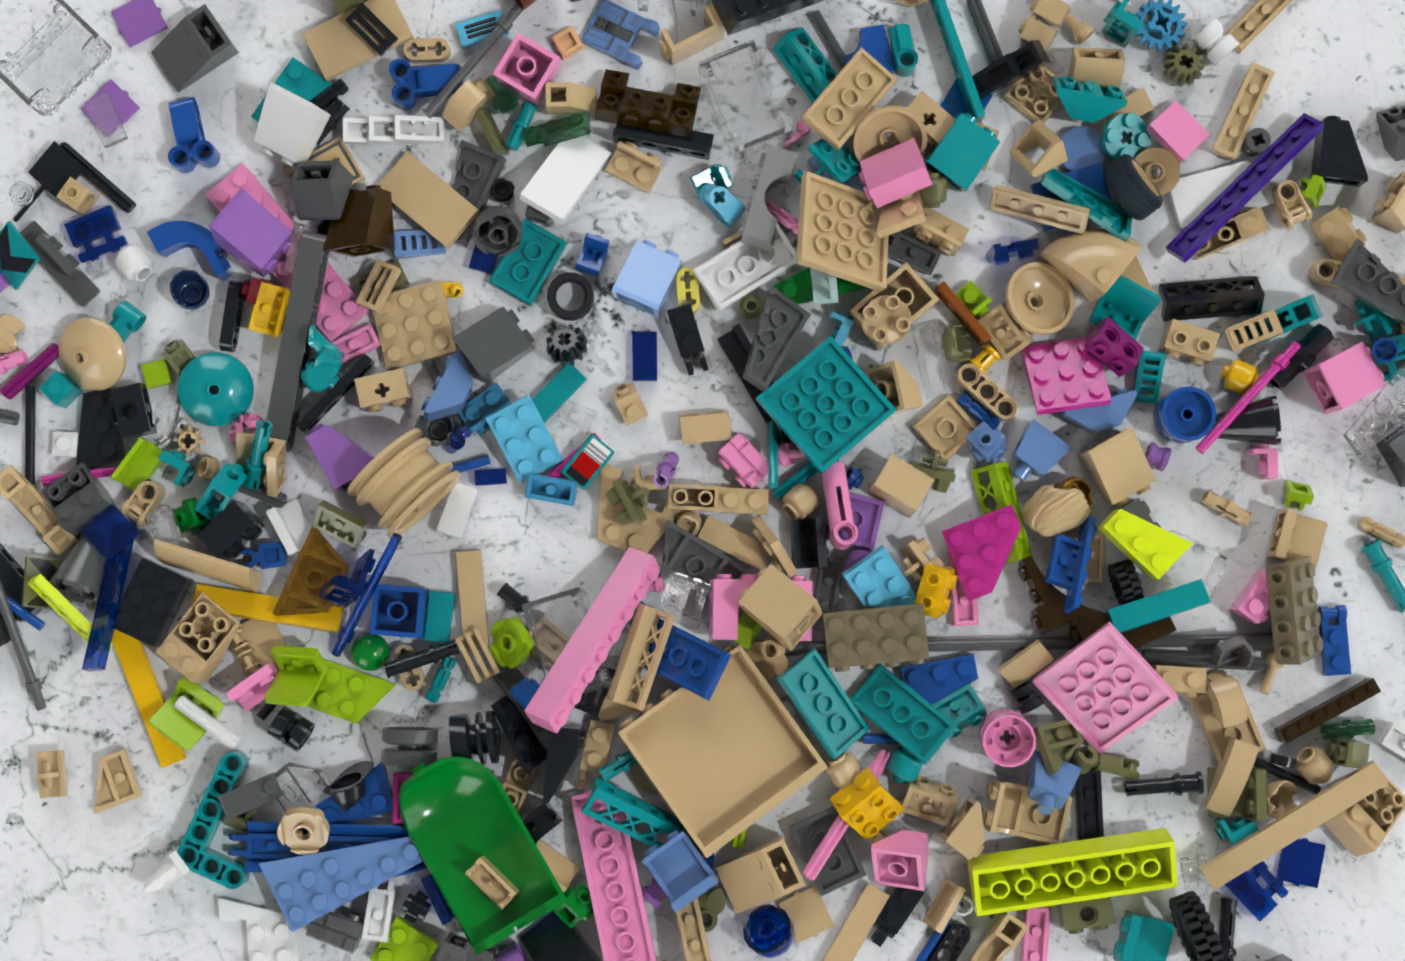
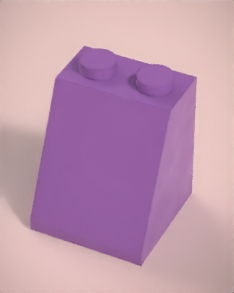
[209,188,294,278]
[305,424,375,492]

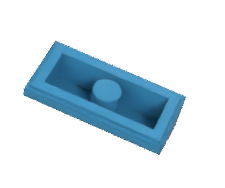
[525,473,578,506]

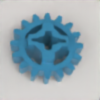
[1134,0,1187,53]

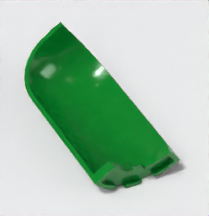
[399,757,568,955]

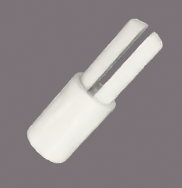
[159,418,191,446]

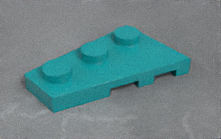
[251,57,334,122]

